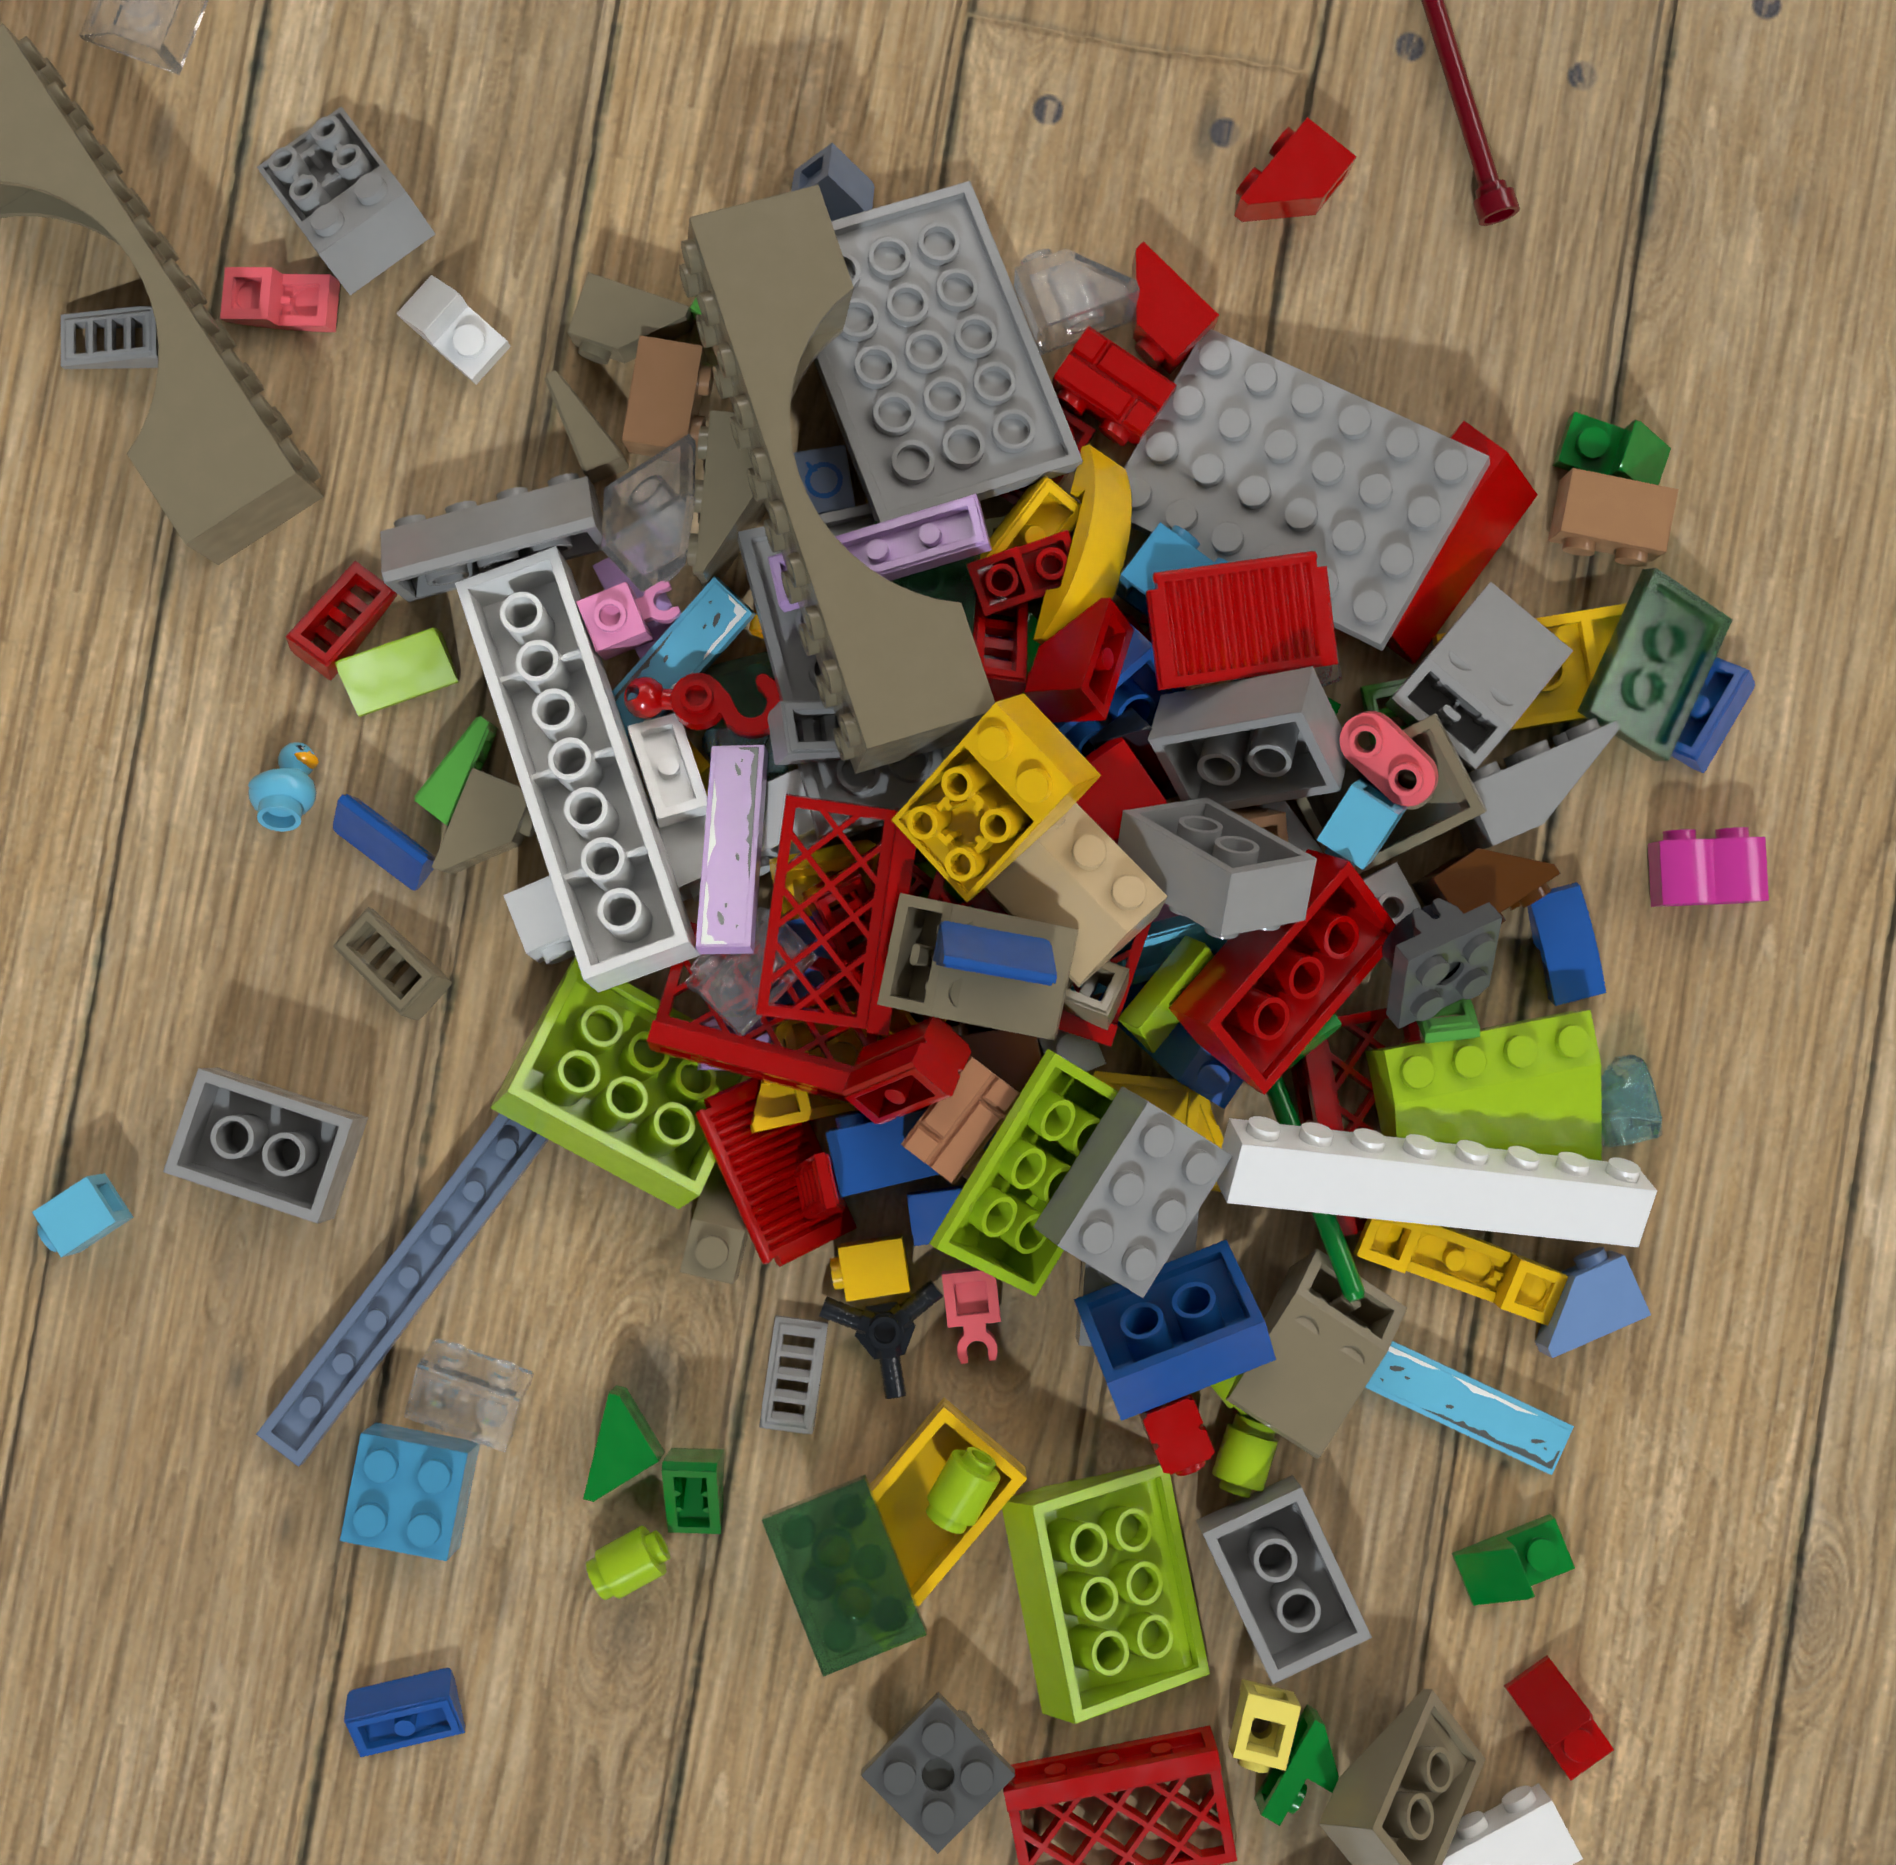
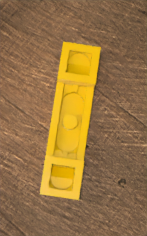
[1033,445,1132,645]
[1353,1218,1568,1326]

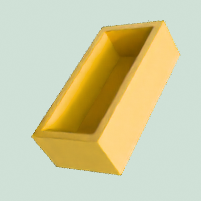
[801,1397,1027,1647]

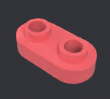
[1340,711,1439,806]

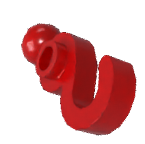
[624,673,780,739]

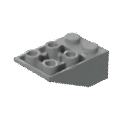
[257,107,435,295]
[1385,582,1573,773]
[1458,718,1620,851]

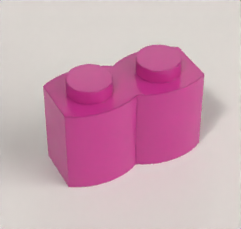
[1648,827,1769,907]

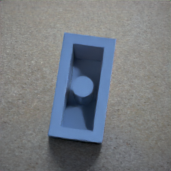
[1535,1247,1651,1358]

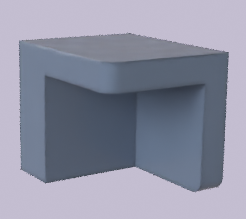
[791,143,875,221]

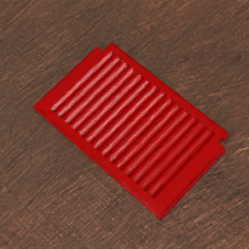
[1146,551,1338,690]
[695,1078,857,1267]

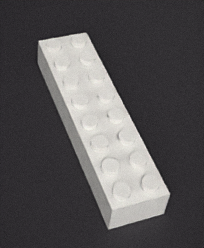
[455,546,701,993]

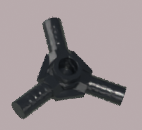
[819,1279,944,1399]

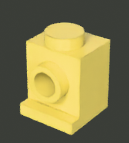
[1228,1679,1301,1773]

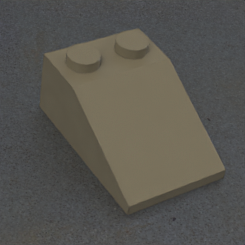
[1295,713,1487,874]
[1319,1689,1485,1865]

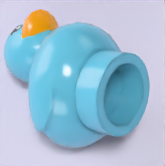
[248,742,319,832]

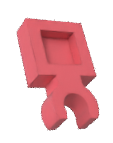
[942,1268,1001,1364]

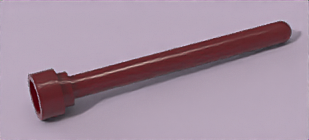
[1421,0,1520,226]

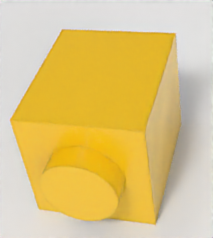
[830,1234,911,1302]

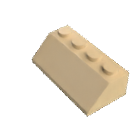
[984,803,1168,987]

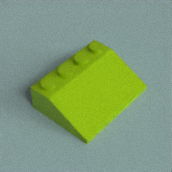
[490,956,752,1209]
[1365,1010,1602,1161]
[929,1049,1118,1297]
[1002,1463,1210,1724]

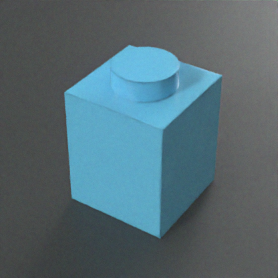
[1317,777,1408,870]
[32,1173,134,1257]

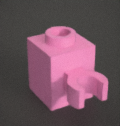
[576,580,682,660]

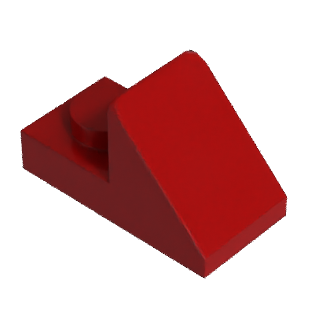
[1504,1655,1614,1781]

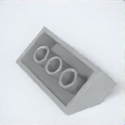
[380,473,611,602]

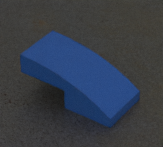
[1527,882,1606,1006]

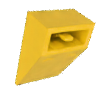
[892,694,1101,902]

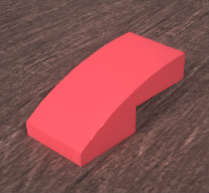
[220,267,340,332]

